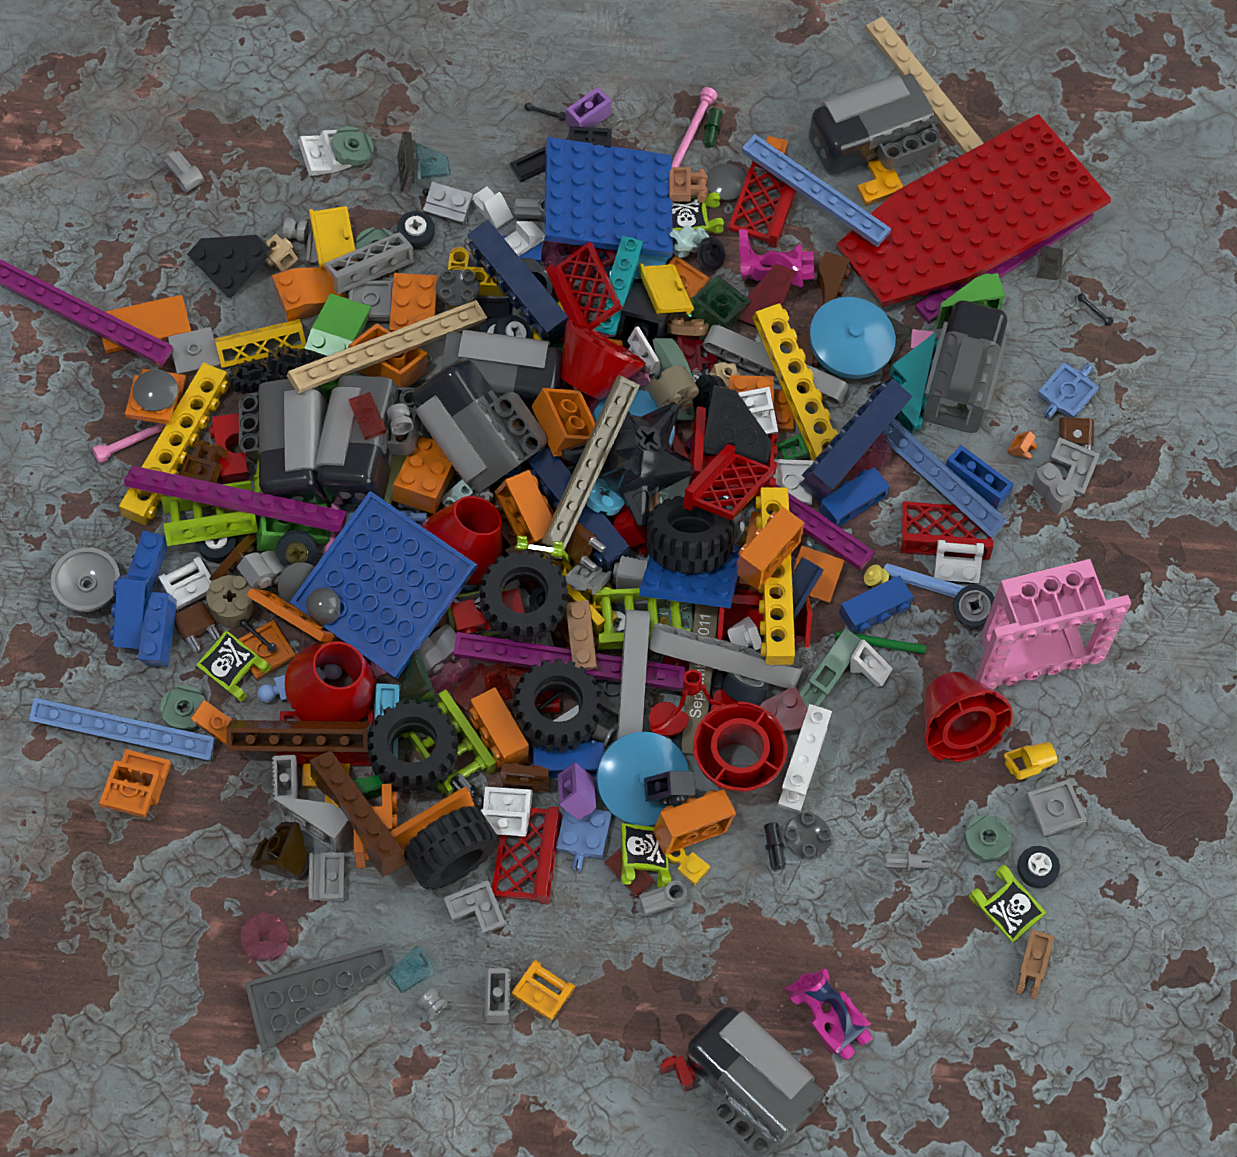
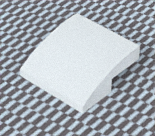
[298,130,352,176]
[627,327,661,380]
[739,387,778,435]
[481,787,533,837]

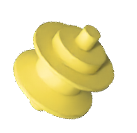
[864,565,889,588]

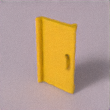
[309,206,358,269]
[638,263,694,314]

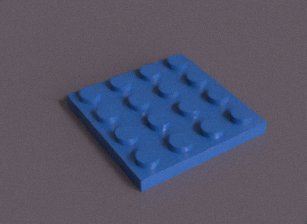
[639,544,743,608]

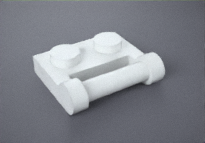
[933,540,984,583]
[158,556,212,610]

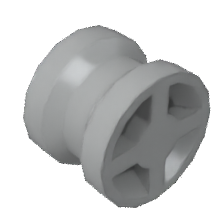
[417,988,448,1019]

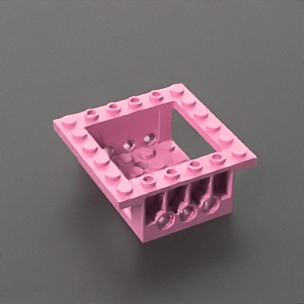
[975,559,1131,689]

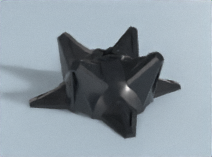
[561,401,695,526]

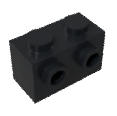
[644,771,696,806]

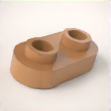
[666,317,709,336]

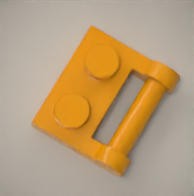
[511,960,576,1022]

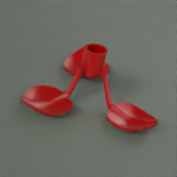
[649,655,739,736]

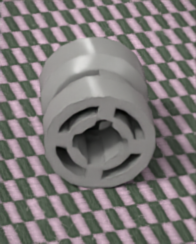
[283,217,309,242]
[387,403,414,435]

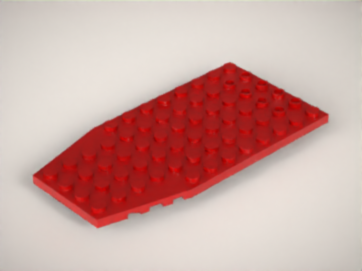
[836,114,1111,307]

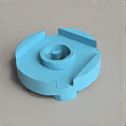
[586,478,625,515]

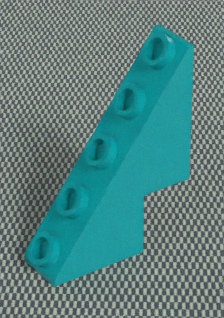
[594,236,643,335]
[889,332,939,434]

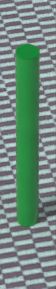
[835,631,926,654]

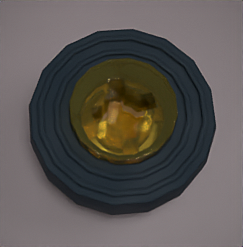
[276,530,317,566]

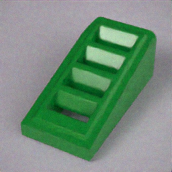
[774,434,810,460]
[352,775,389,800]

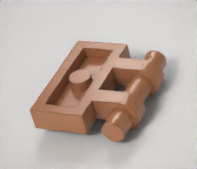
[670,167,708,203]

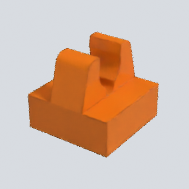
[1007,431,1037,460]

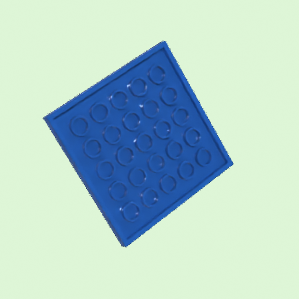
[544,137,673,258]
[290,491,478,679]

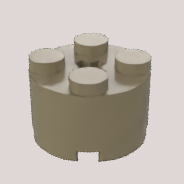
[647,365,700,410]
[206,575,255,628]

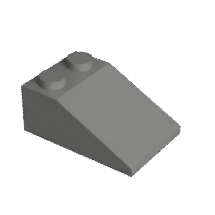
[276,797,353,853]

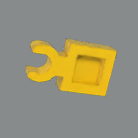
[668,848,710,886]

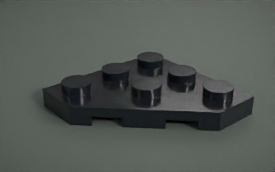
[187,235,273,298]
[703,386,772,464]

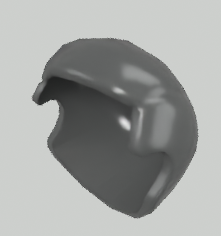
[306,587,341,625]

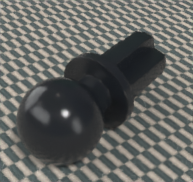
[451,774,484,810]

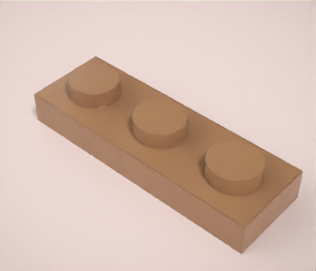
[566,600,597,670]

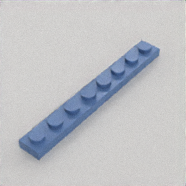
[741,134,891,247]
[879,419,1008,537]
[29,698,216,760]

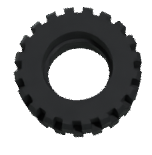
[647,495,734,574]
[480,549,568,642]
[512,659,602,753]
[367,700,458,794]
[404,806,498,890]

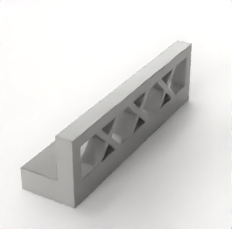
[324,232,414,294]

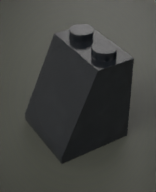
[616,282,671,353]

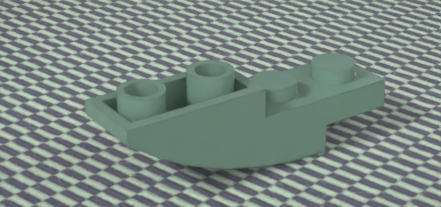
[653,338,697,422]
[799,628,861,709]

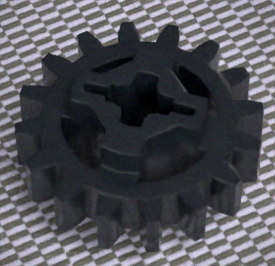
[267,346,315,376]
[228,358,277,394]

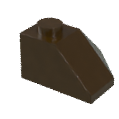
[250,822,308,878]

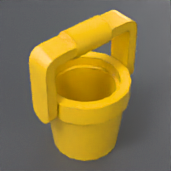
[1004,742,1057,780]

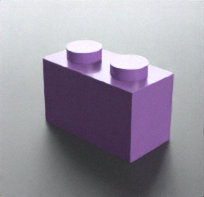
[566,87,612,127]
[558,762,596,820]

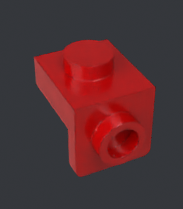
[659,1055,696,1092]

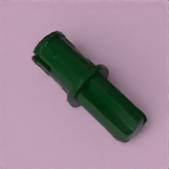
[702,108,723,148]

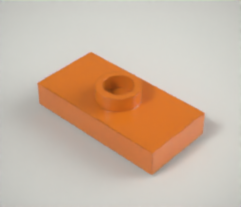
[190,700,232,746]

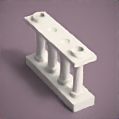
[778,704,832,814]

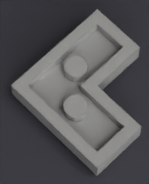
[1050,437,1100,496]
[444,880,506,934]

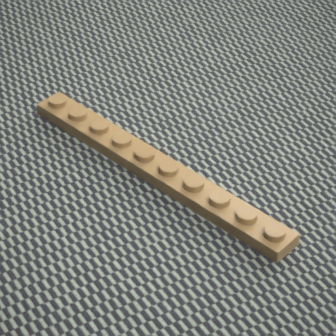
[865,16,983,154]
[287,300,487,394]

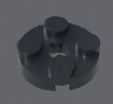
[692,374,727,418]

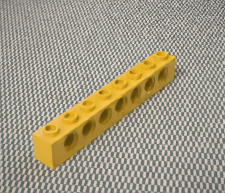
[752,303,838,461]
[119,362,230,526]
[755,488,795,665]

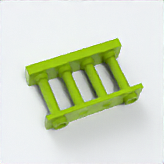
[161,480,258,546]
[593,587,691,650]
[401,690,496,797]

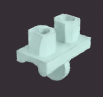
[670,225,709,258]
[441,480,484,507]

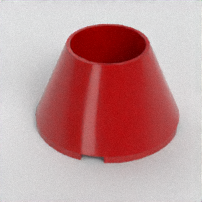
[561,320,646,400]
[421,496,504,585]
[284,642,377,722]
[924,672,1013,762]
[693,702,787,792]

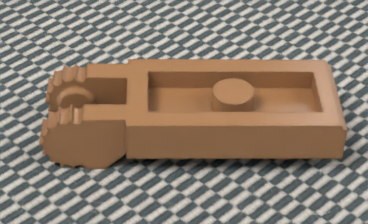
[1016,929,1055,999]

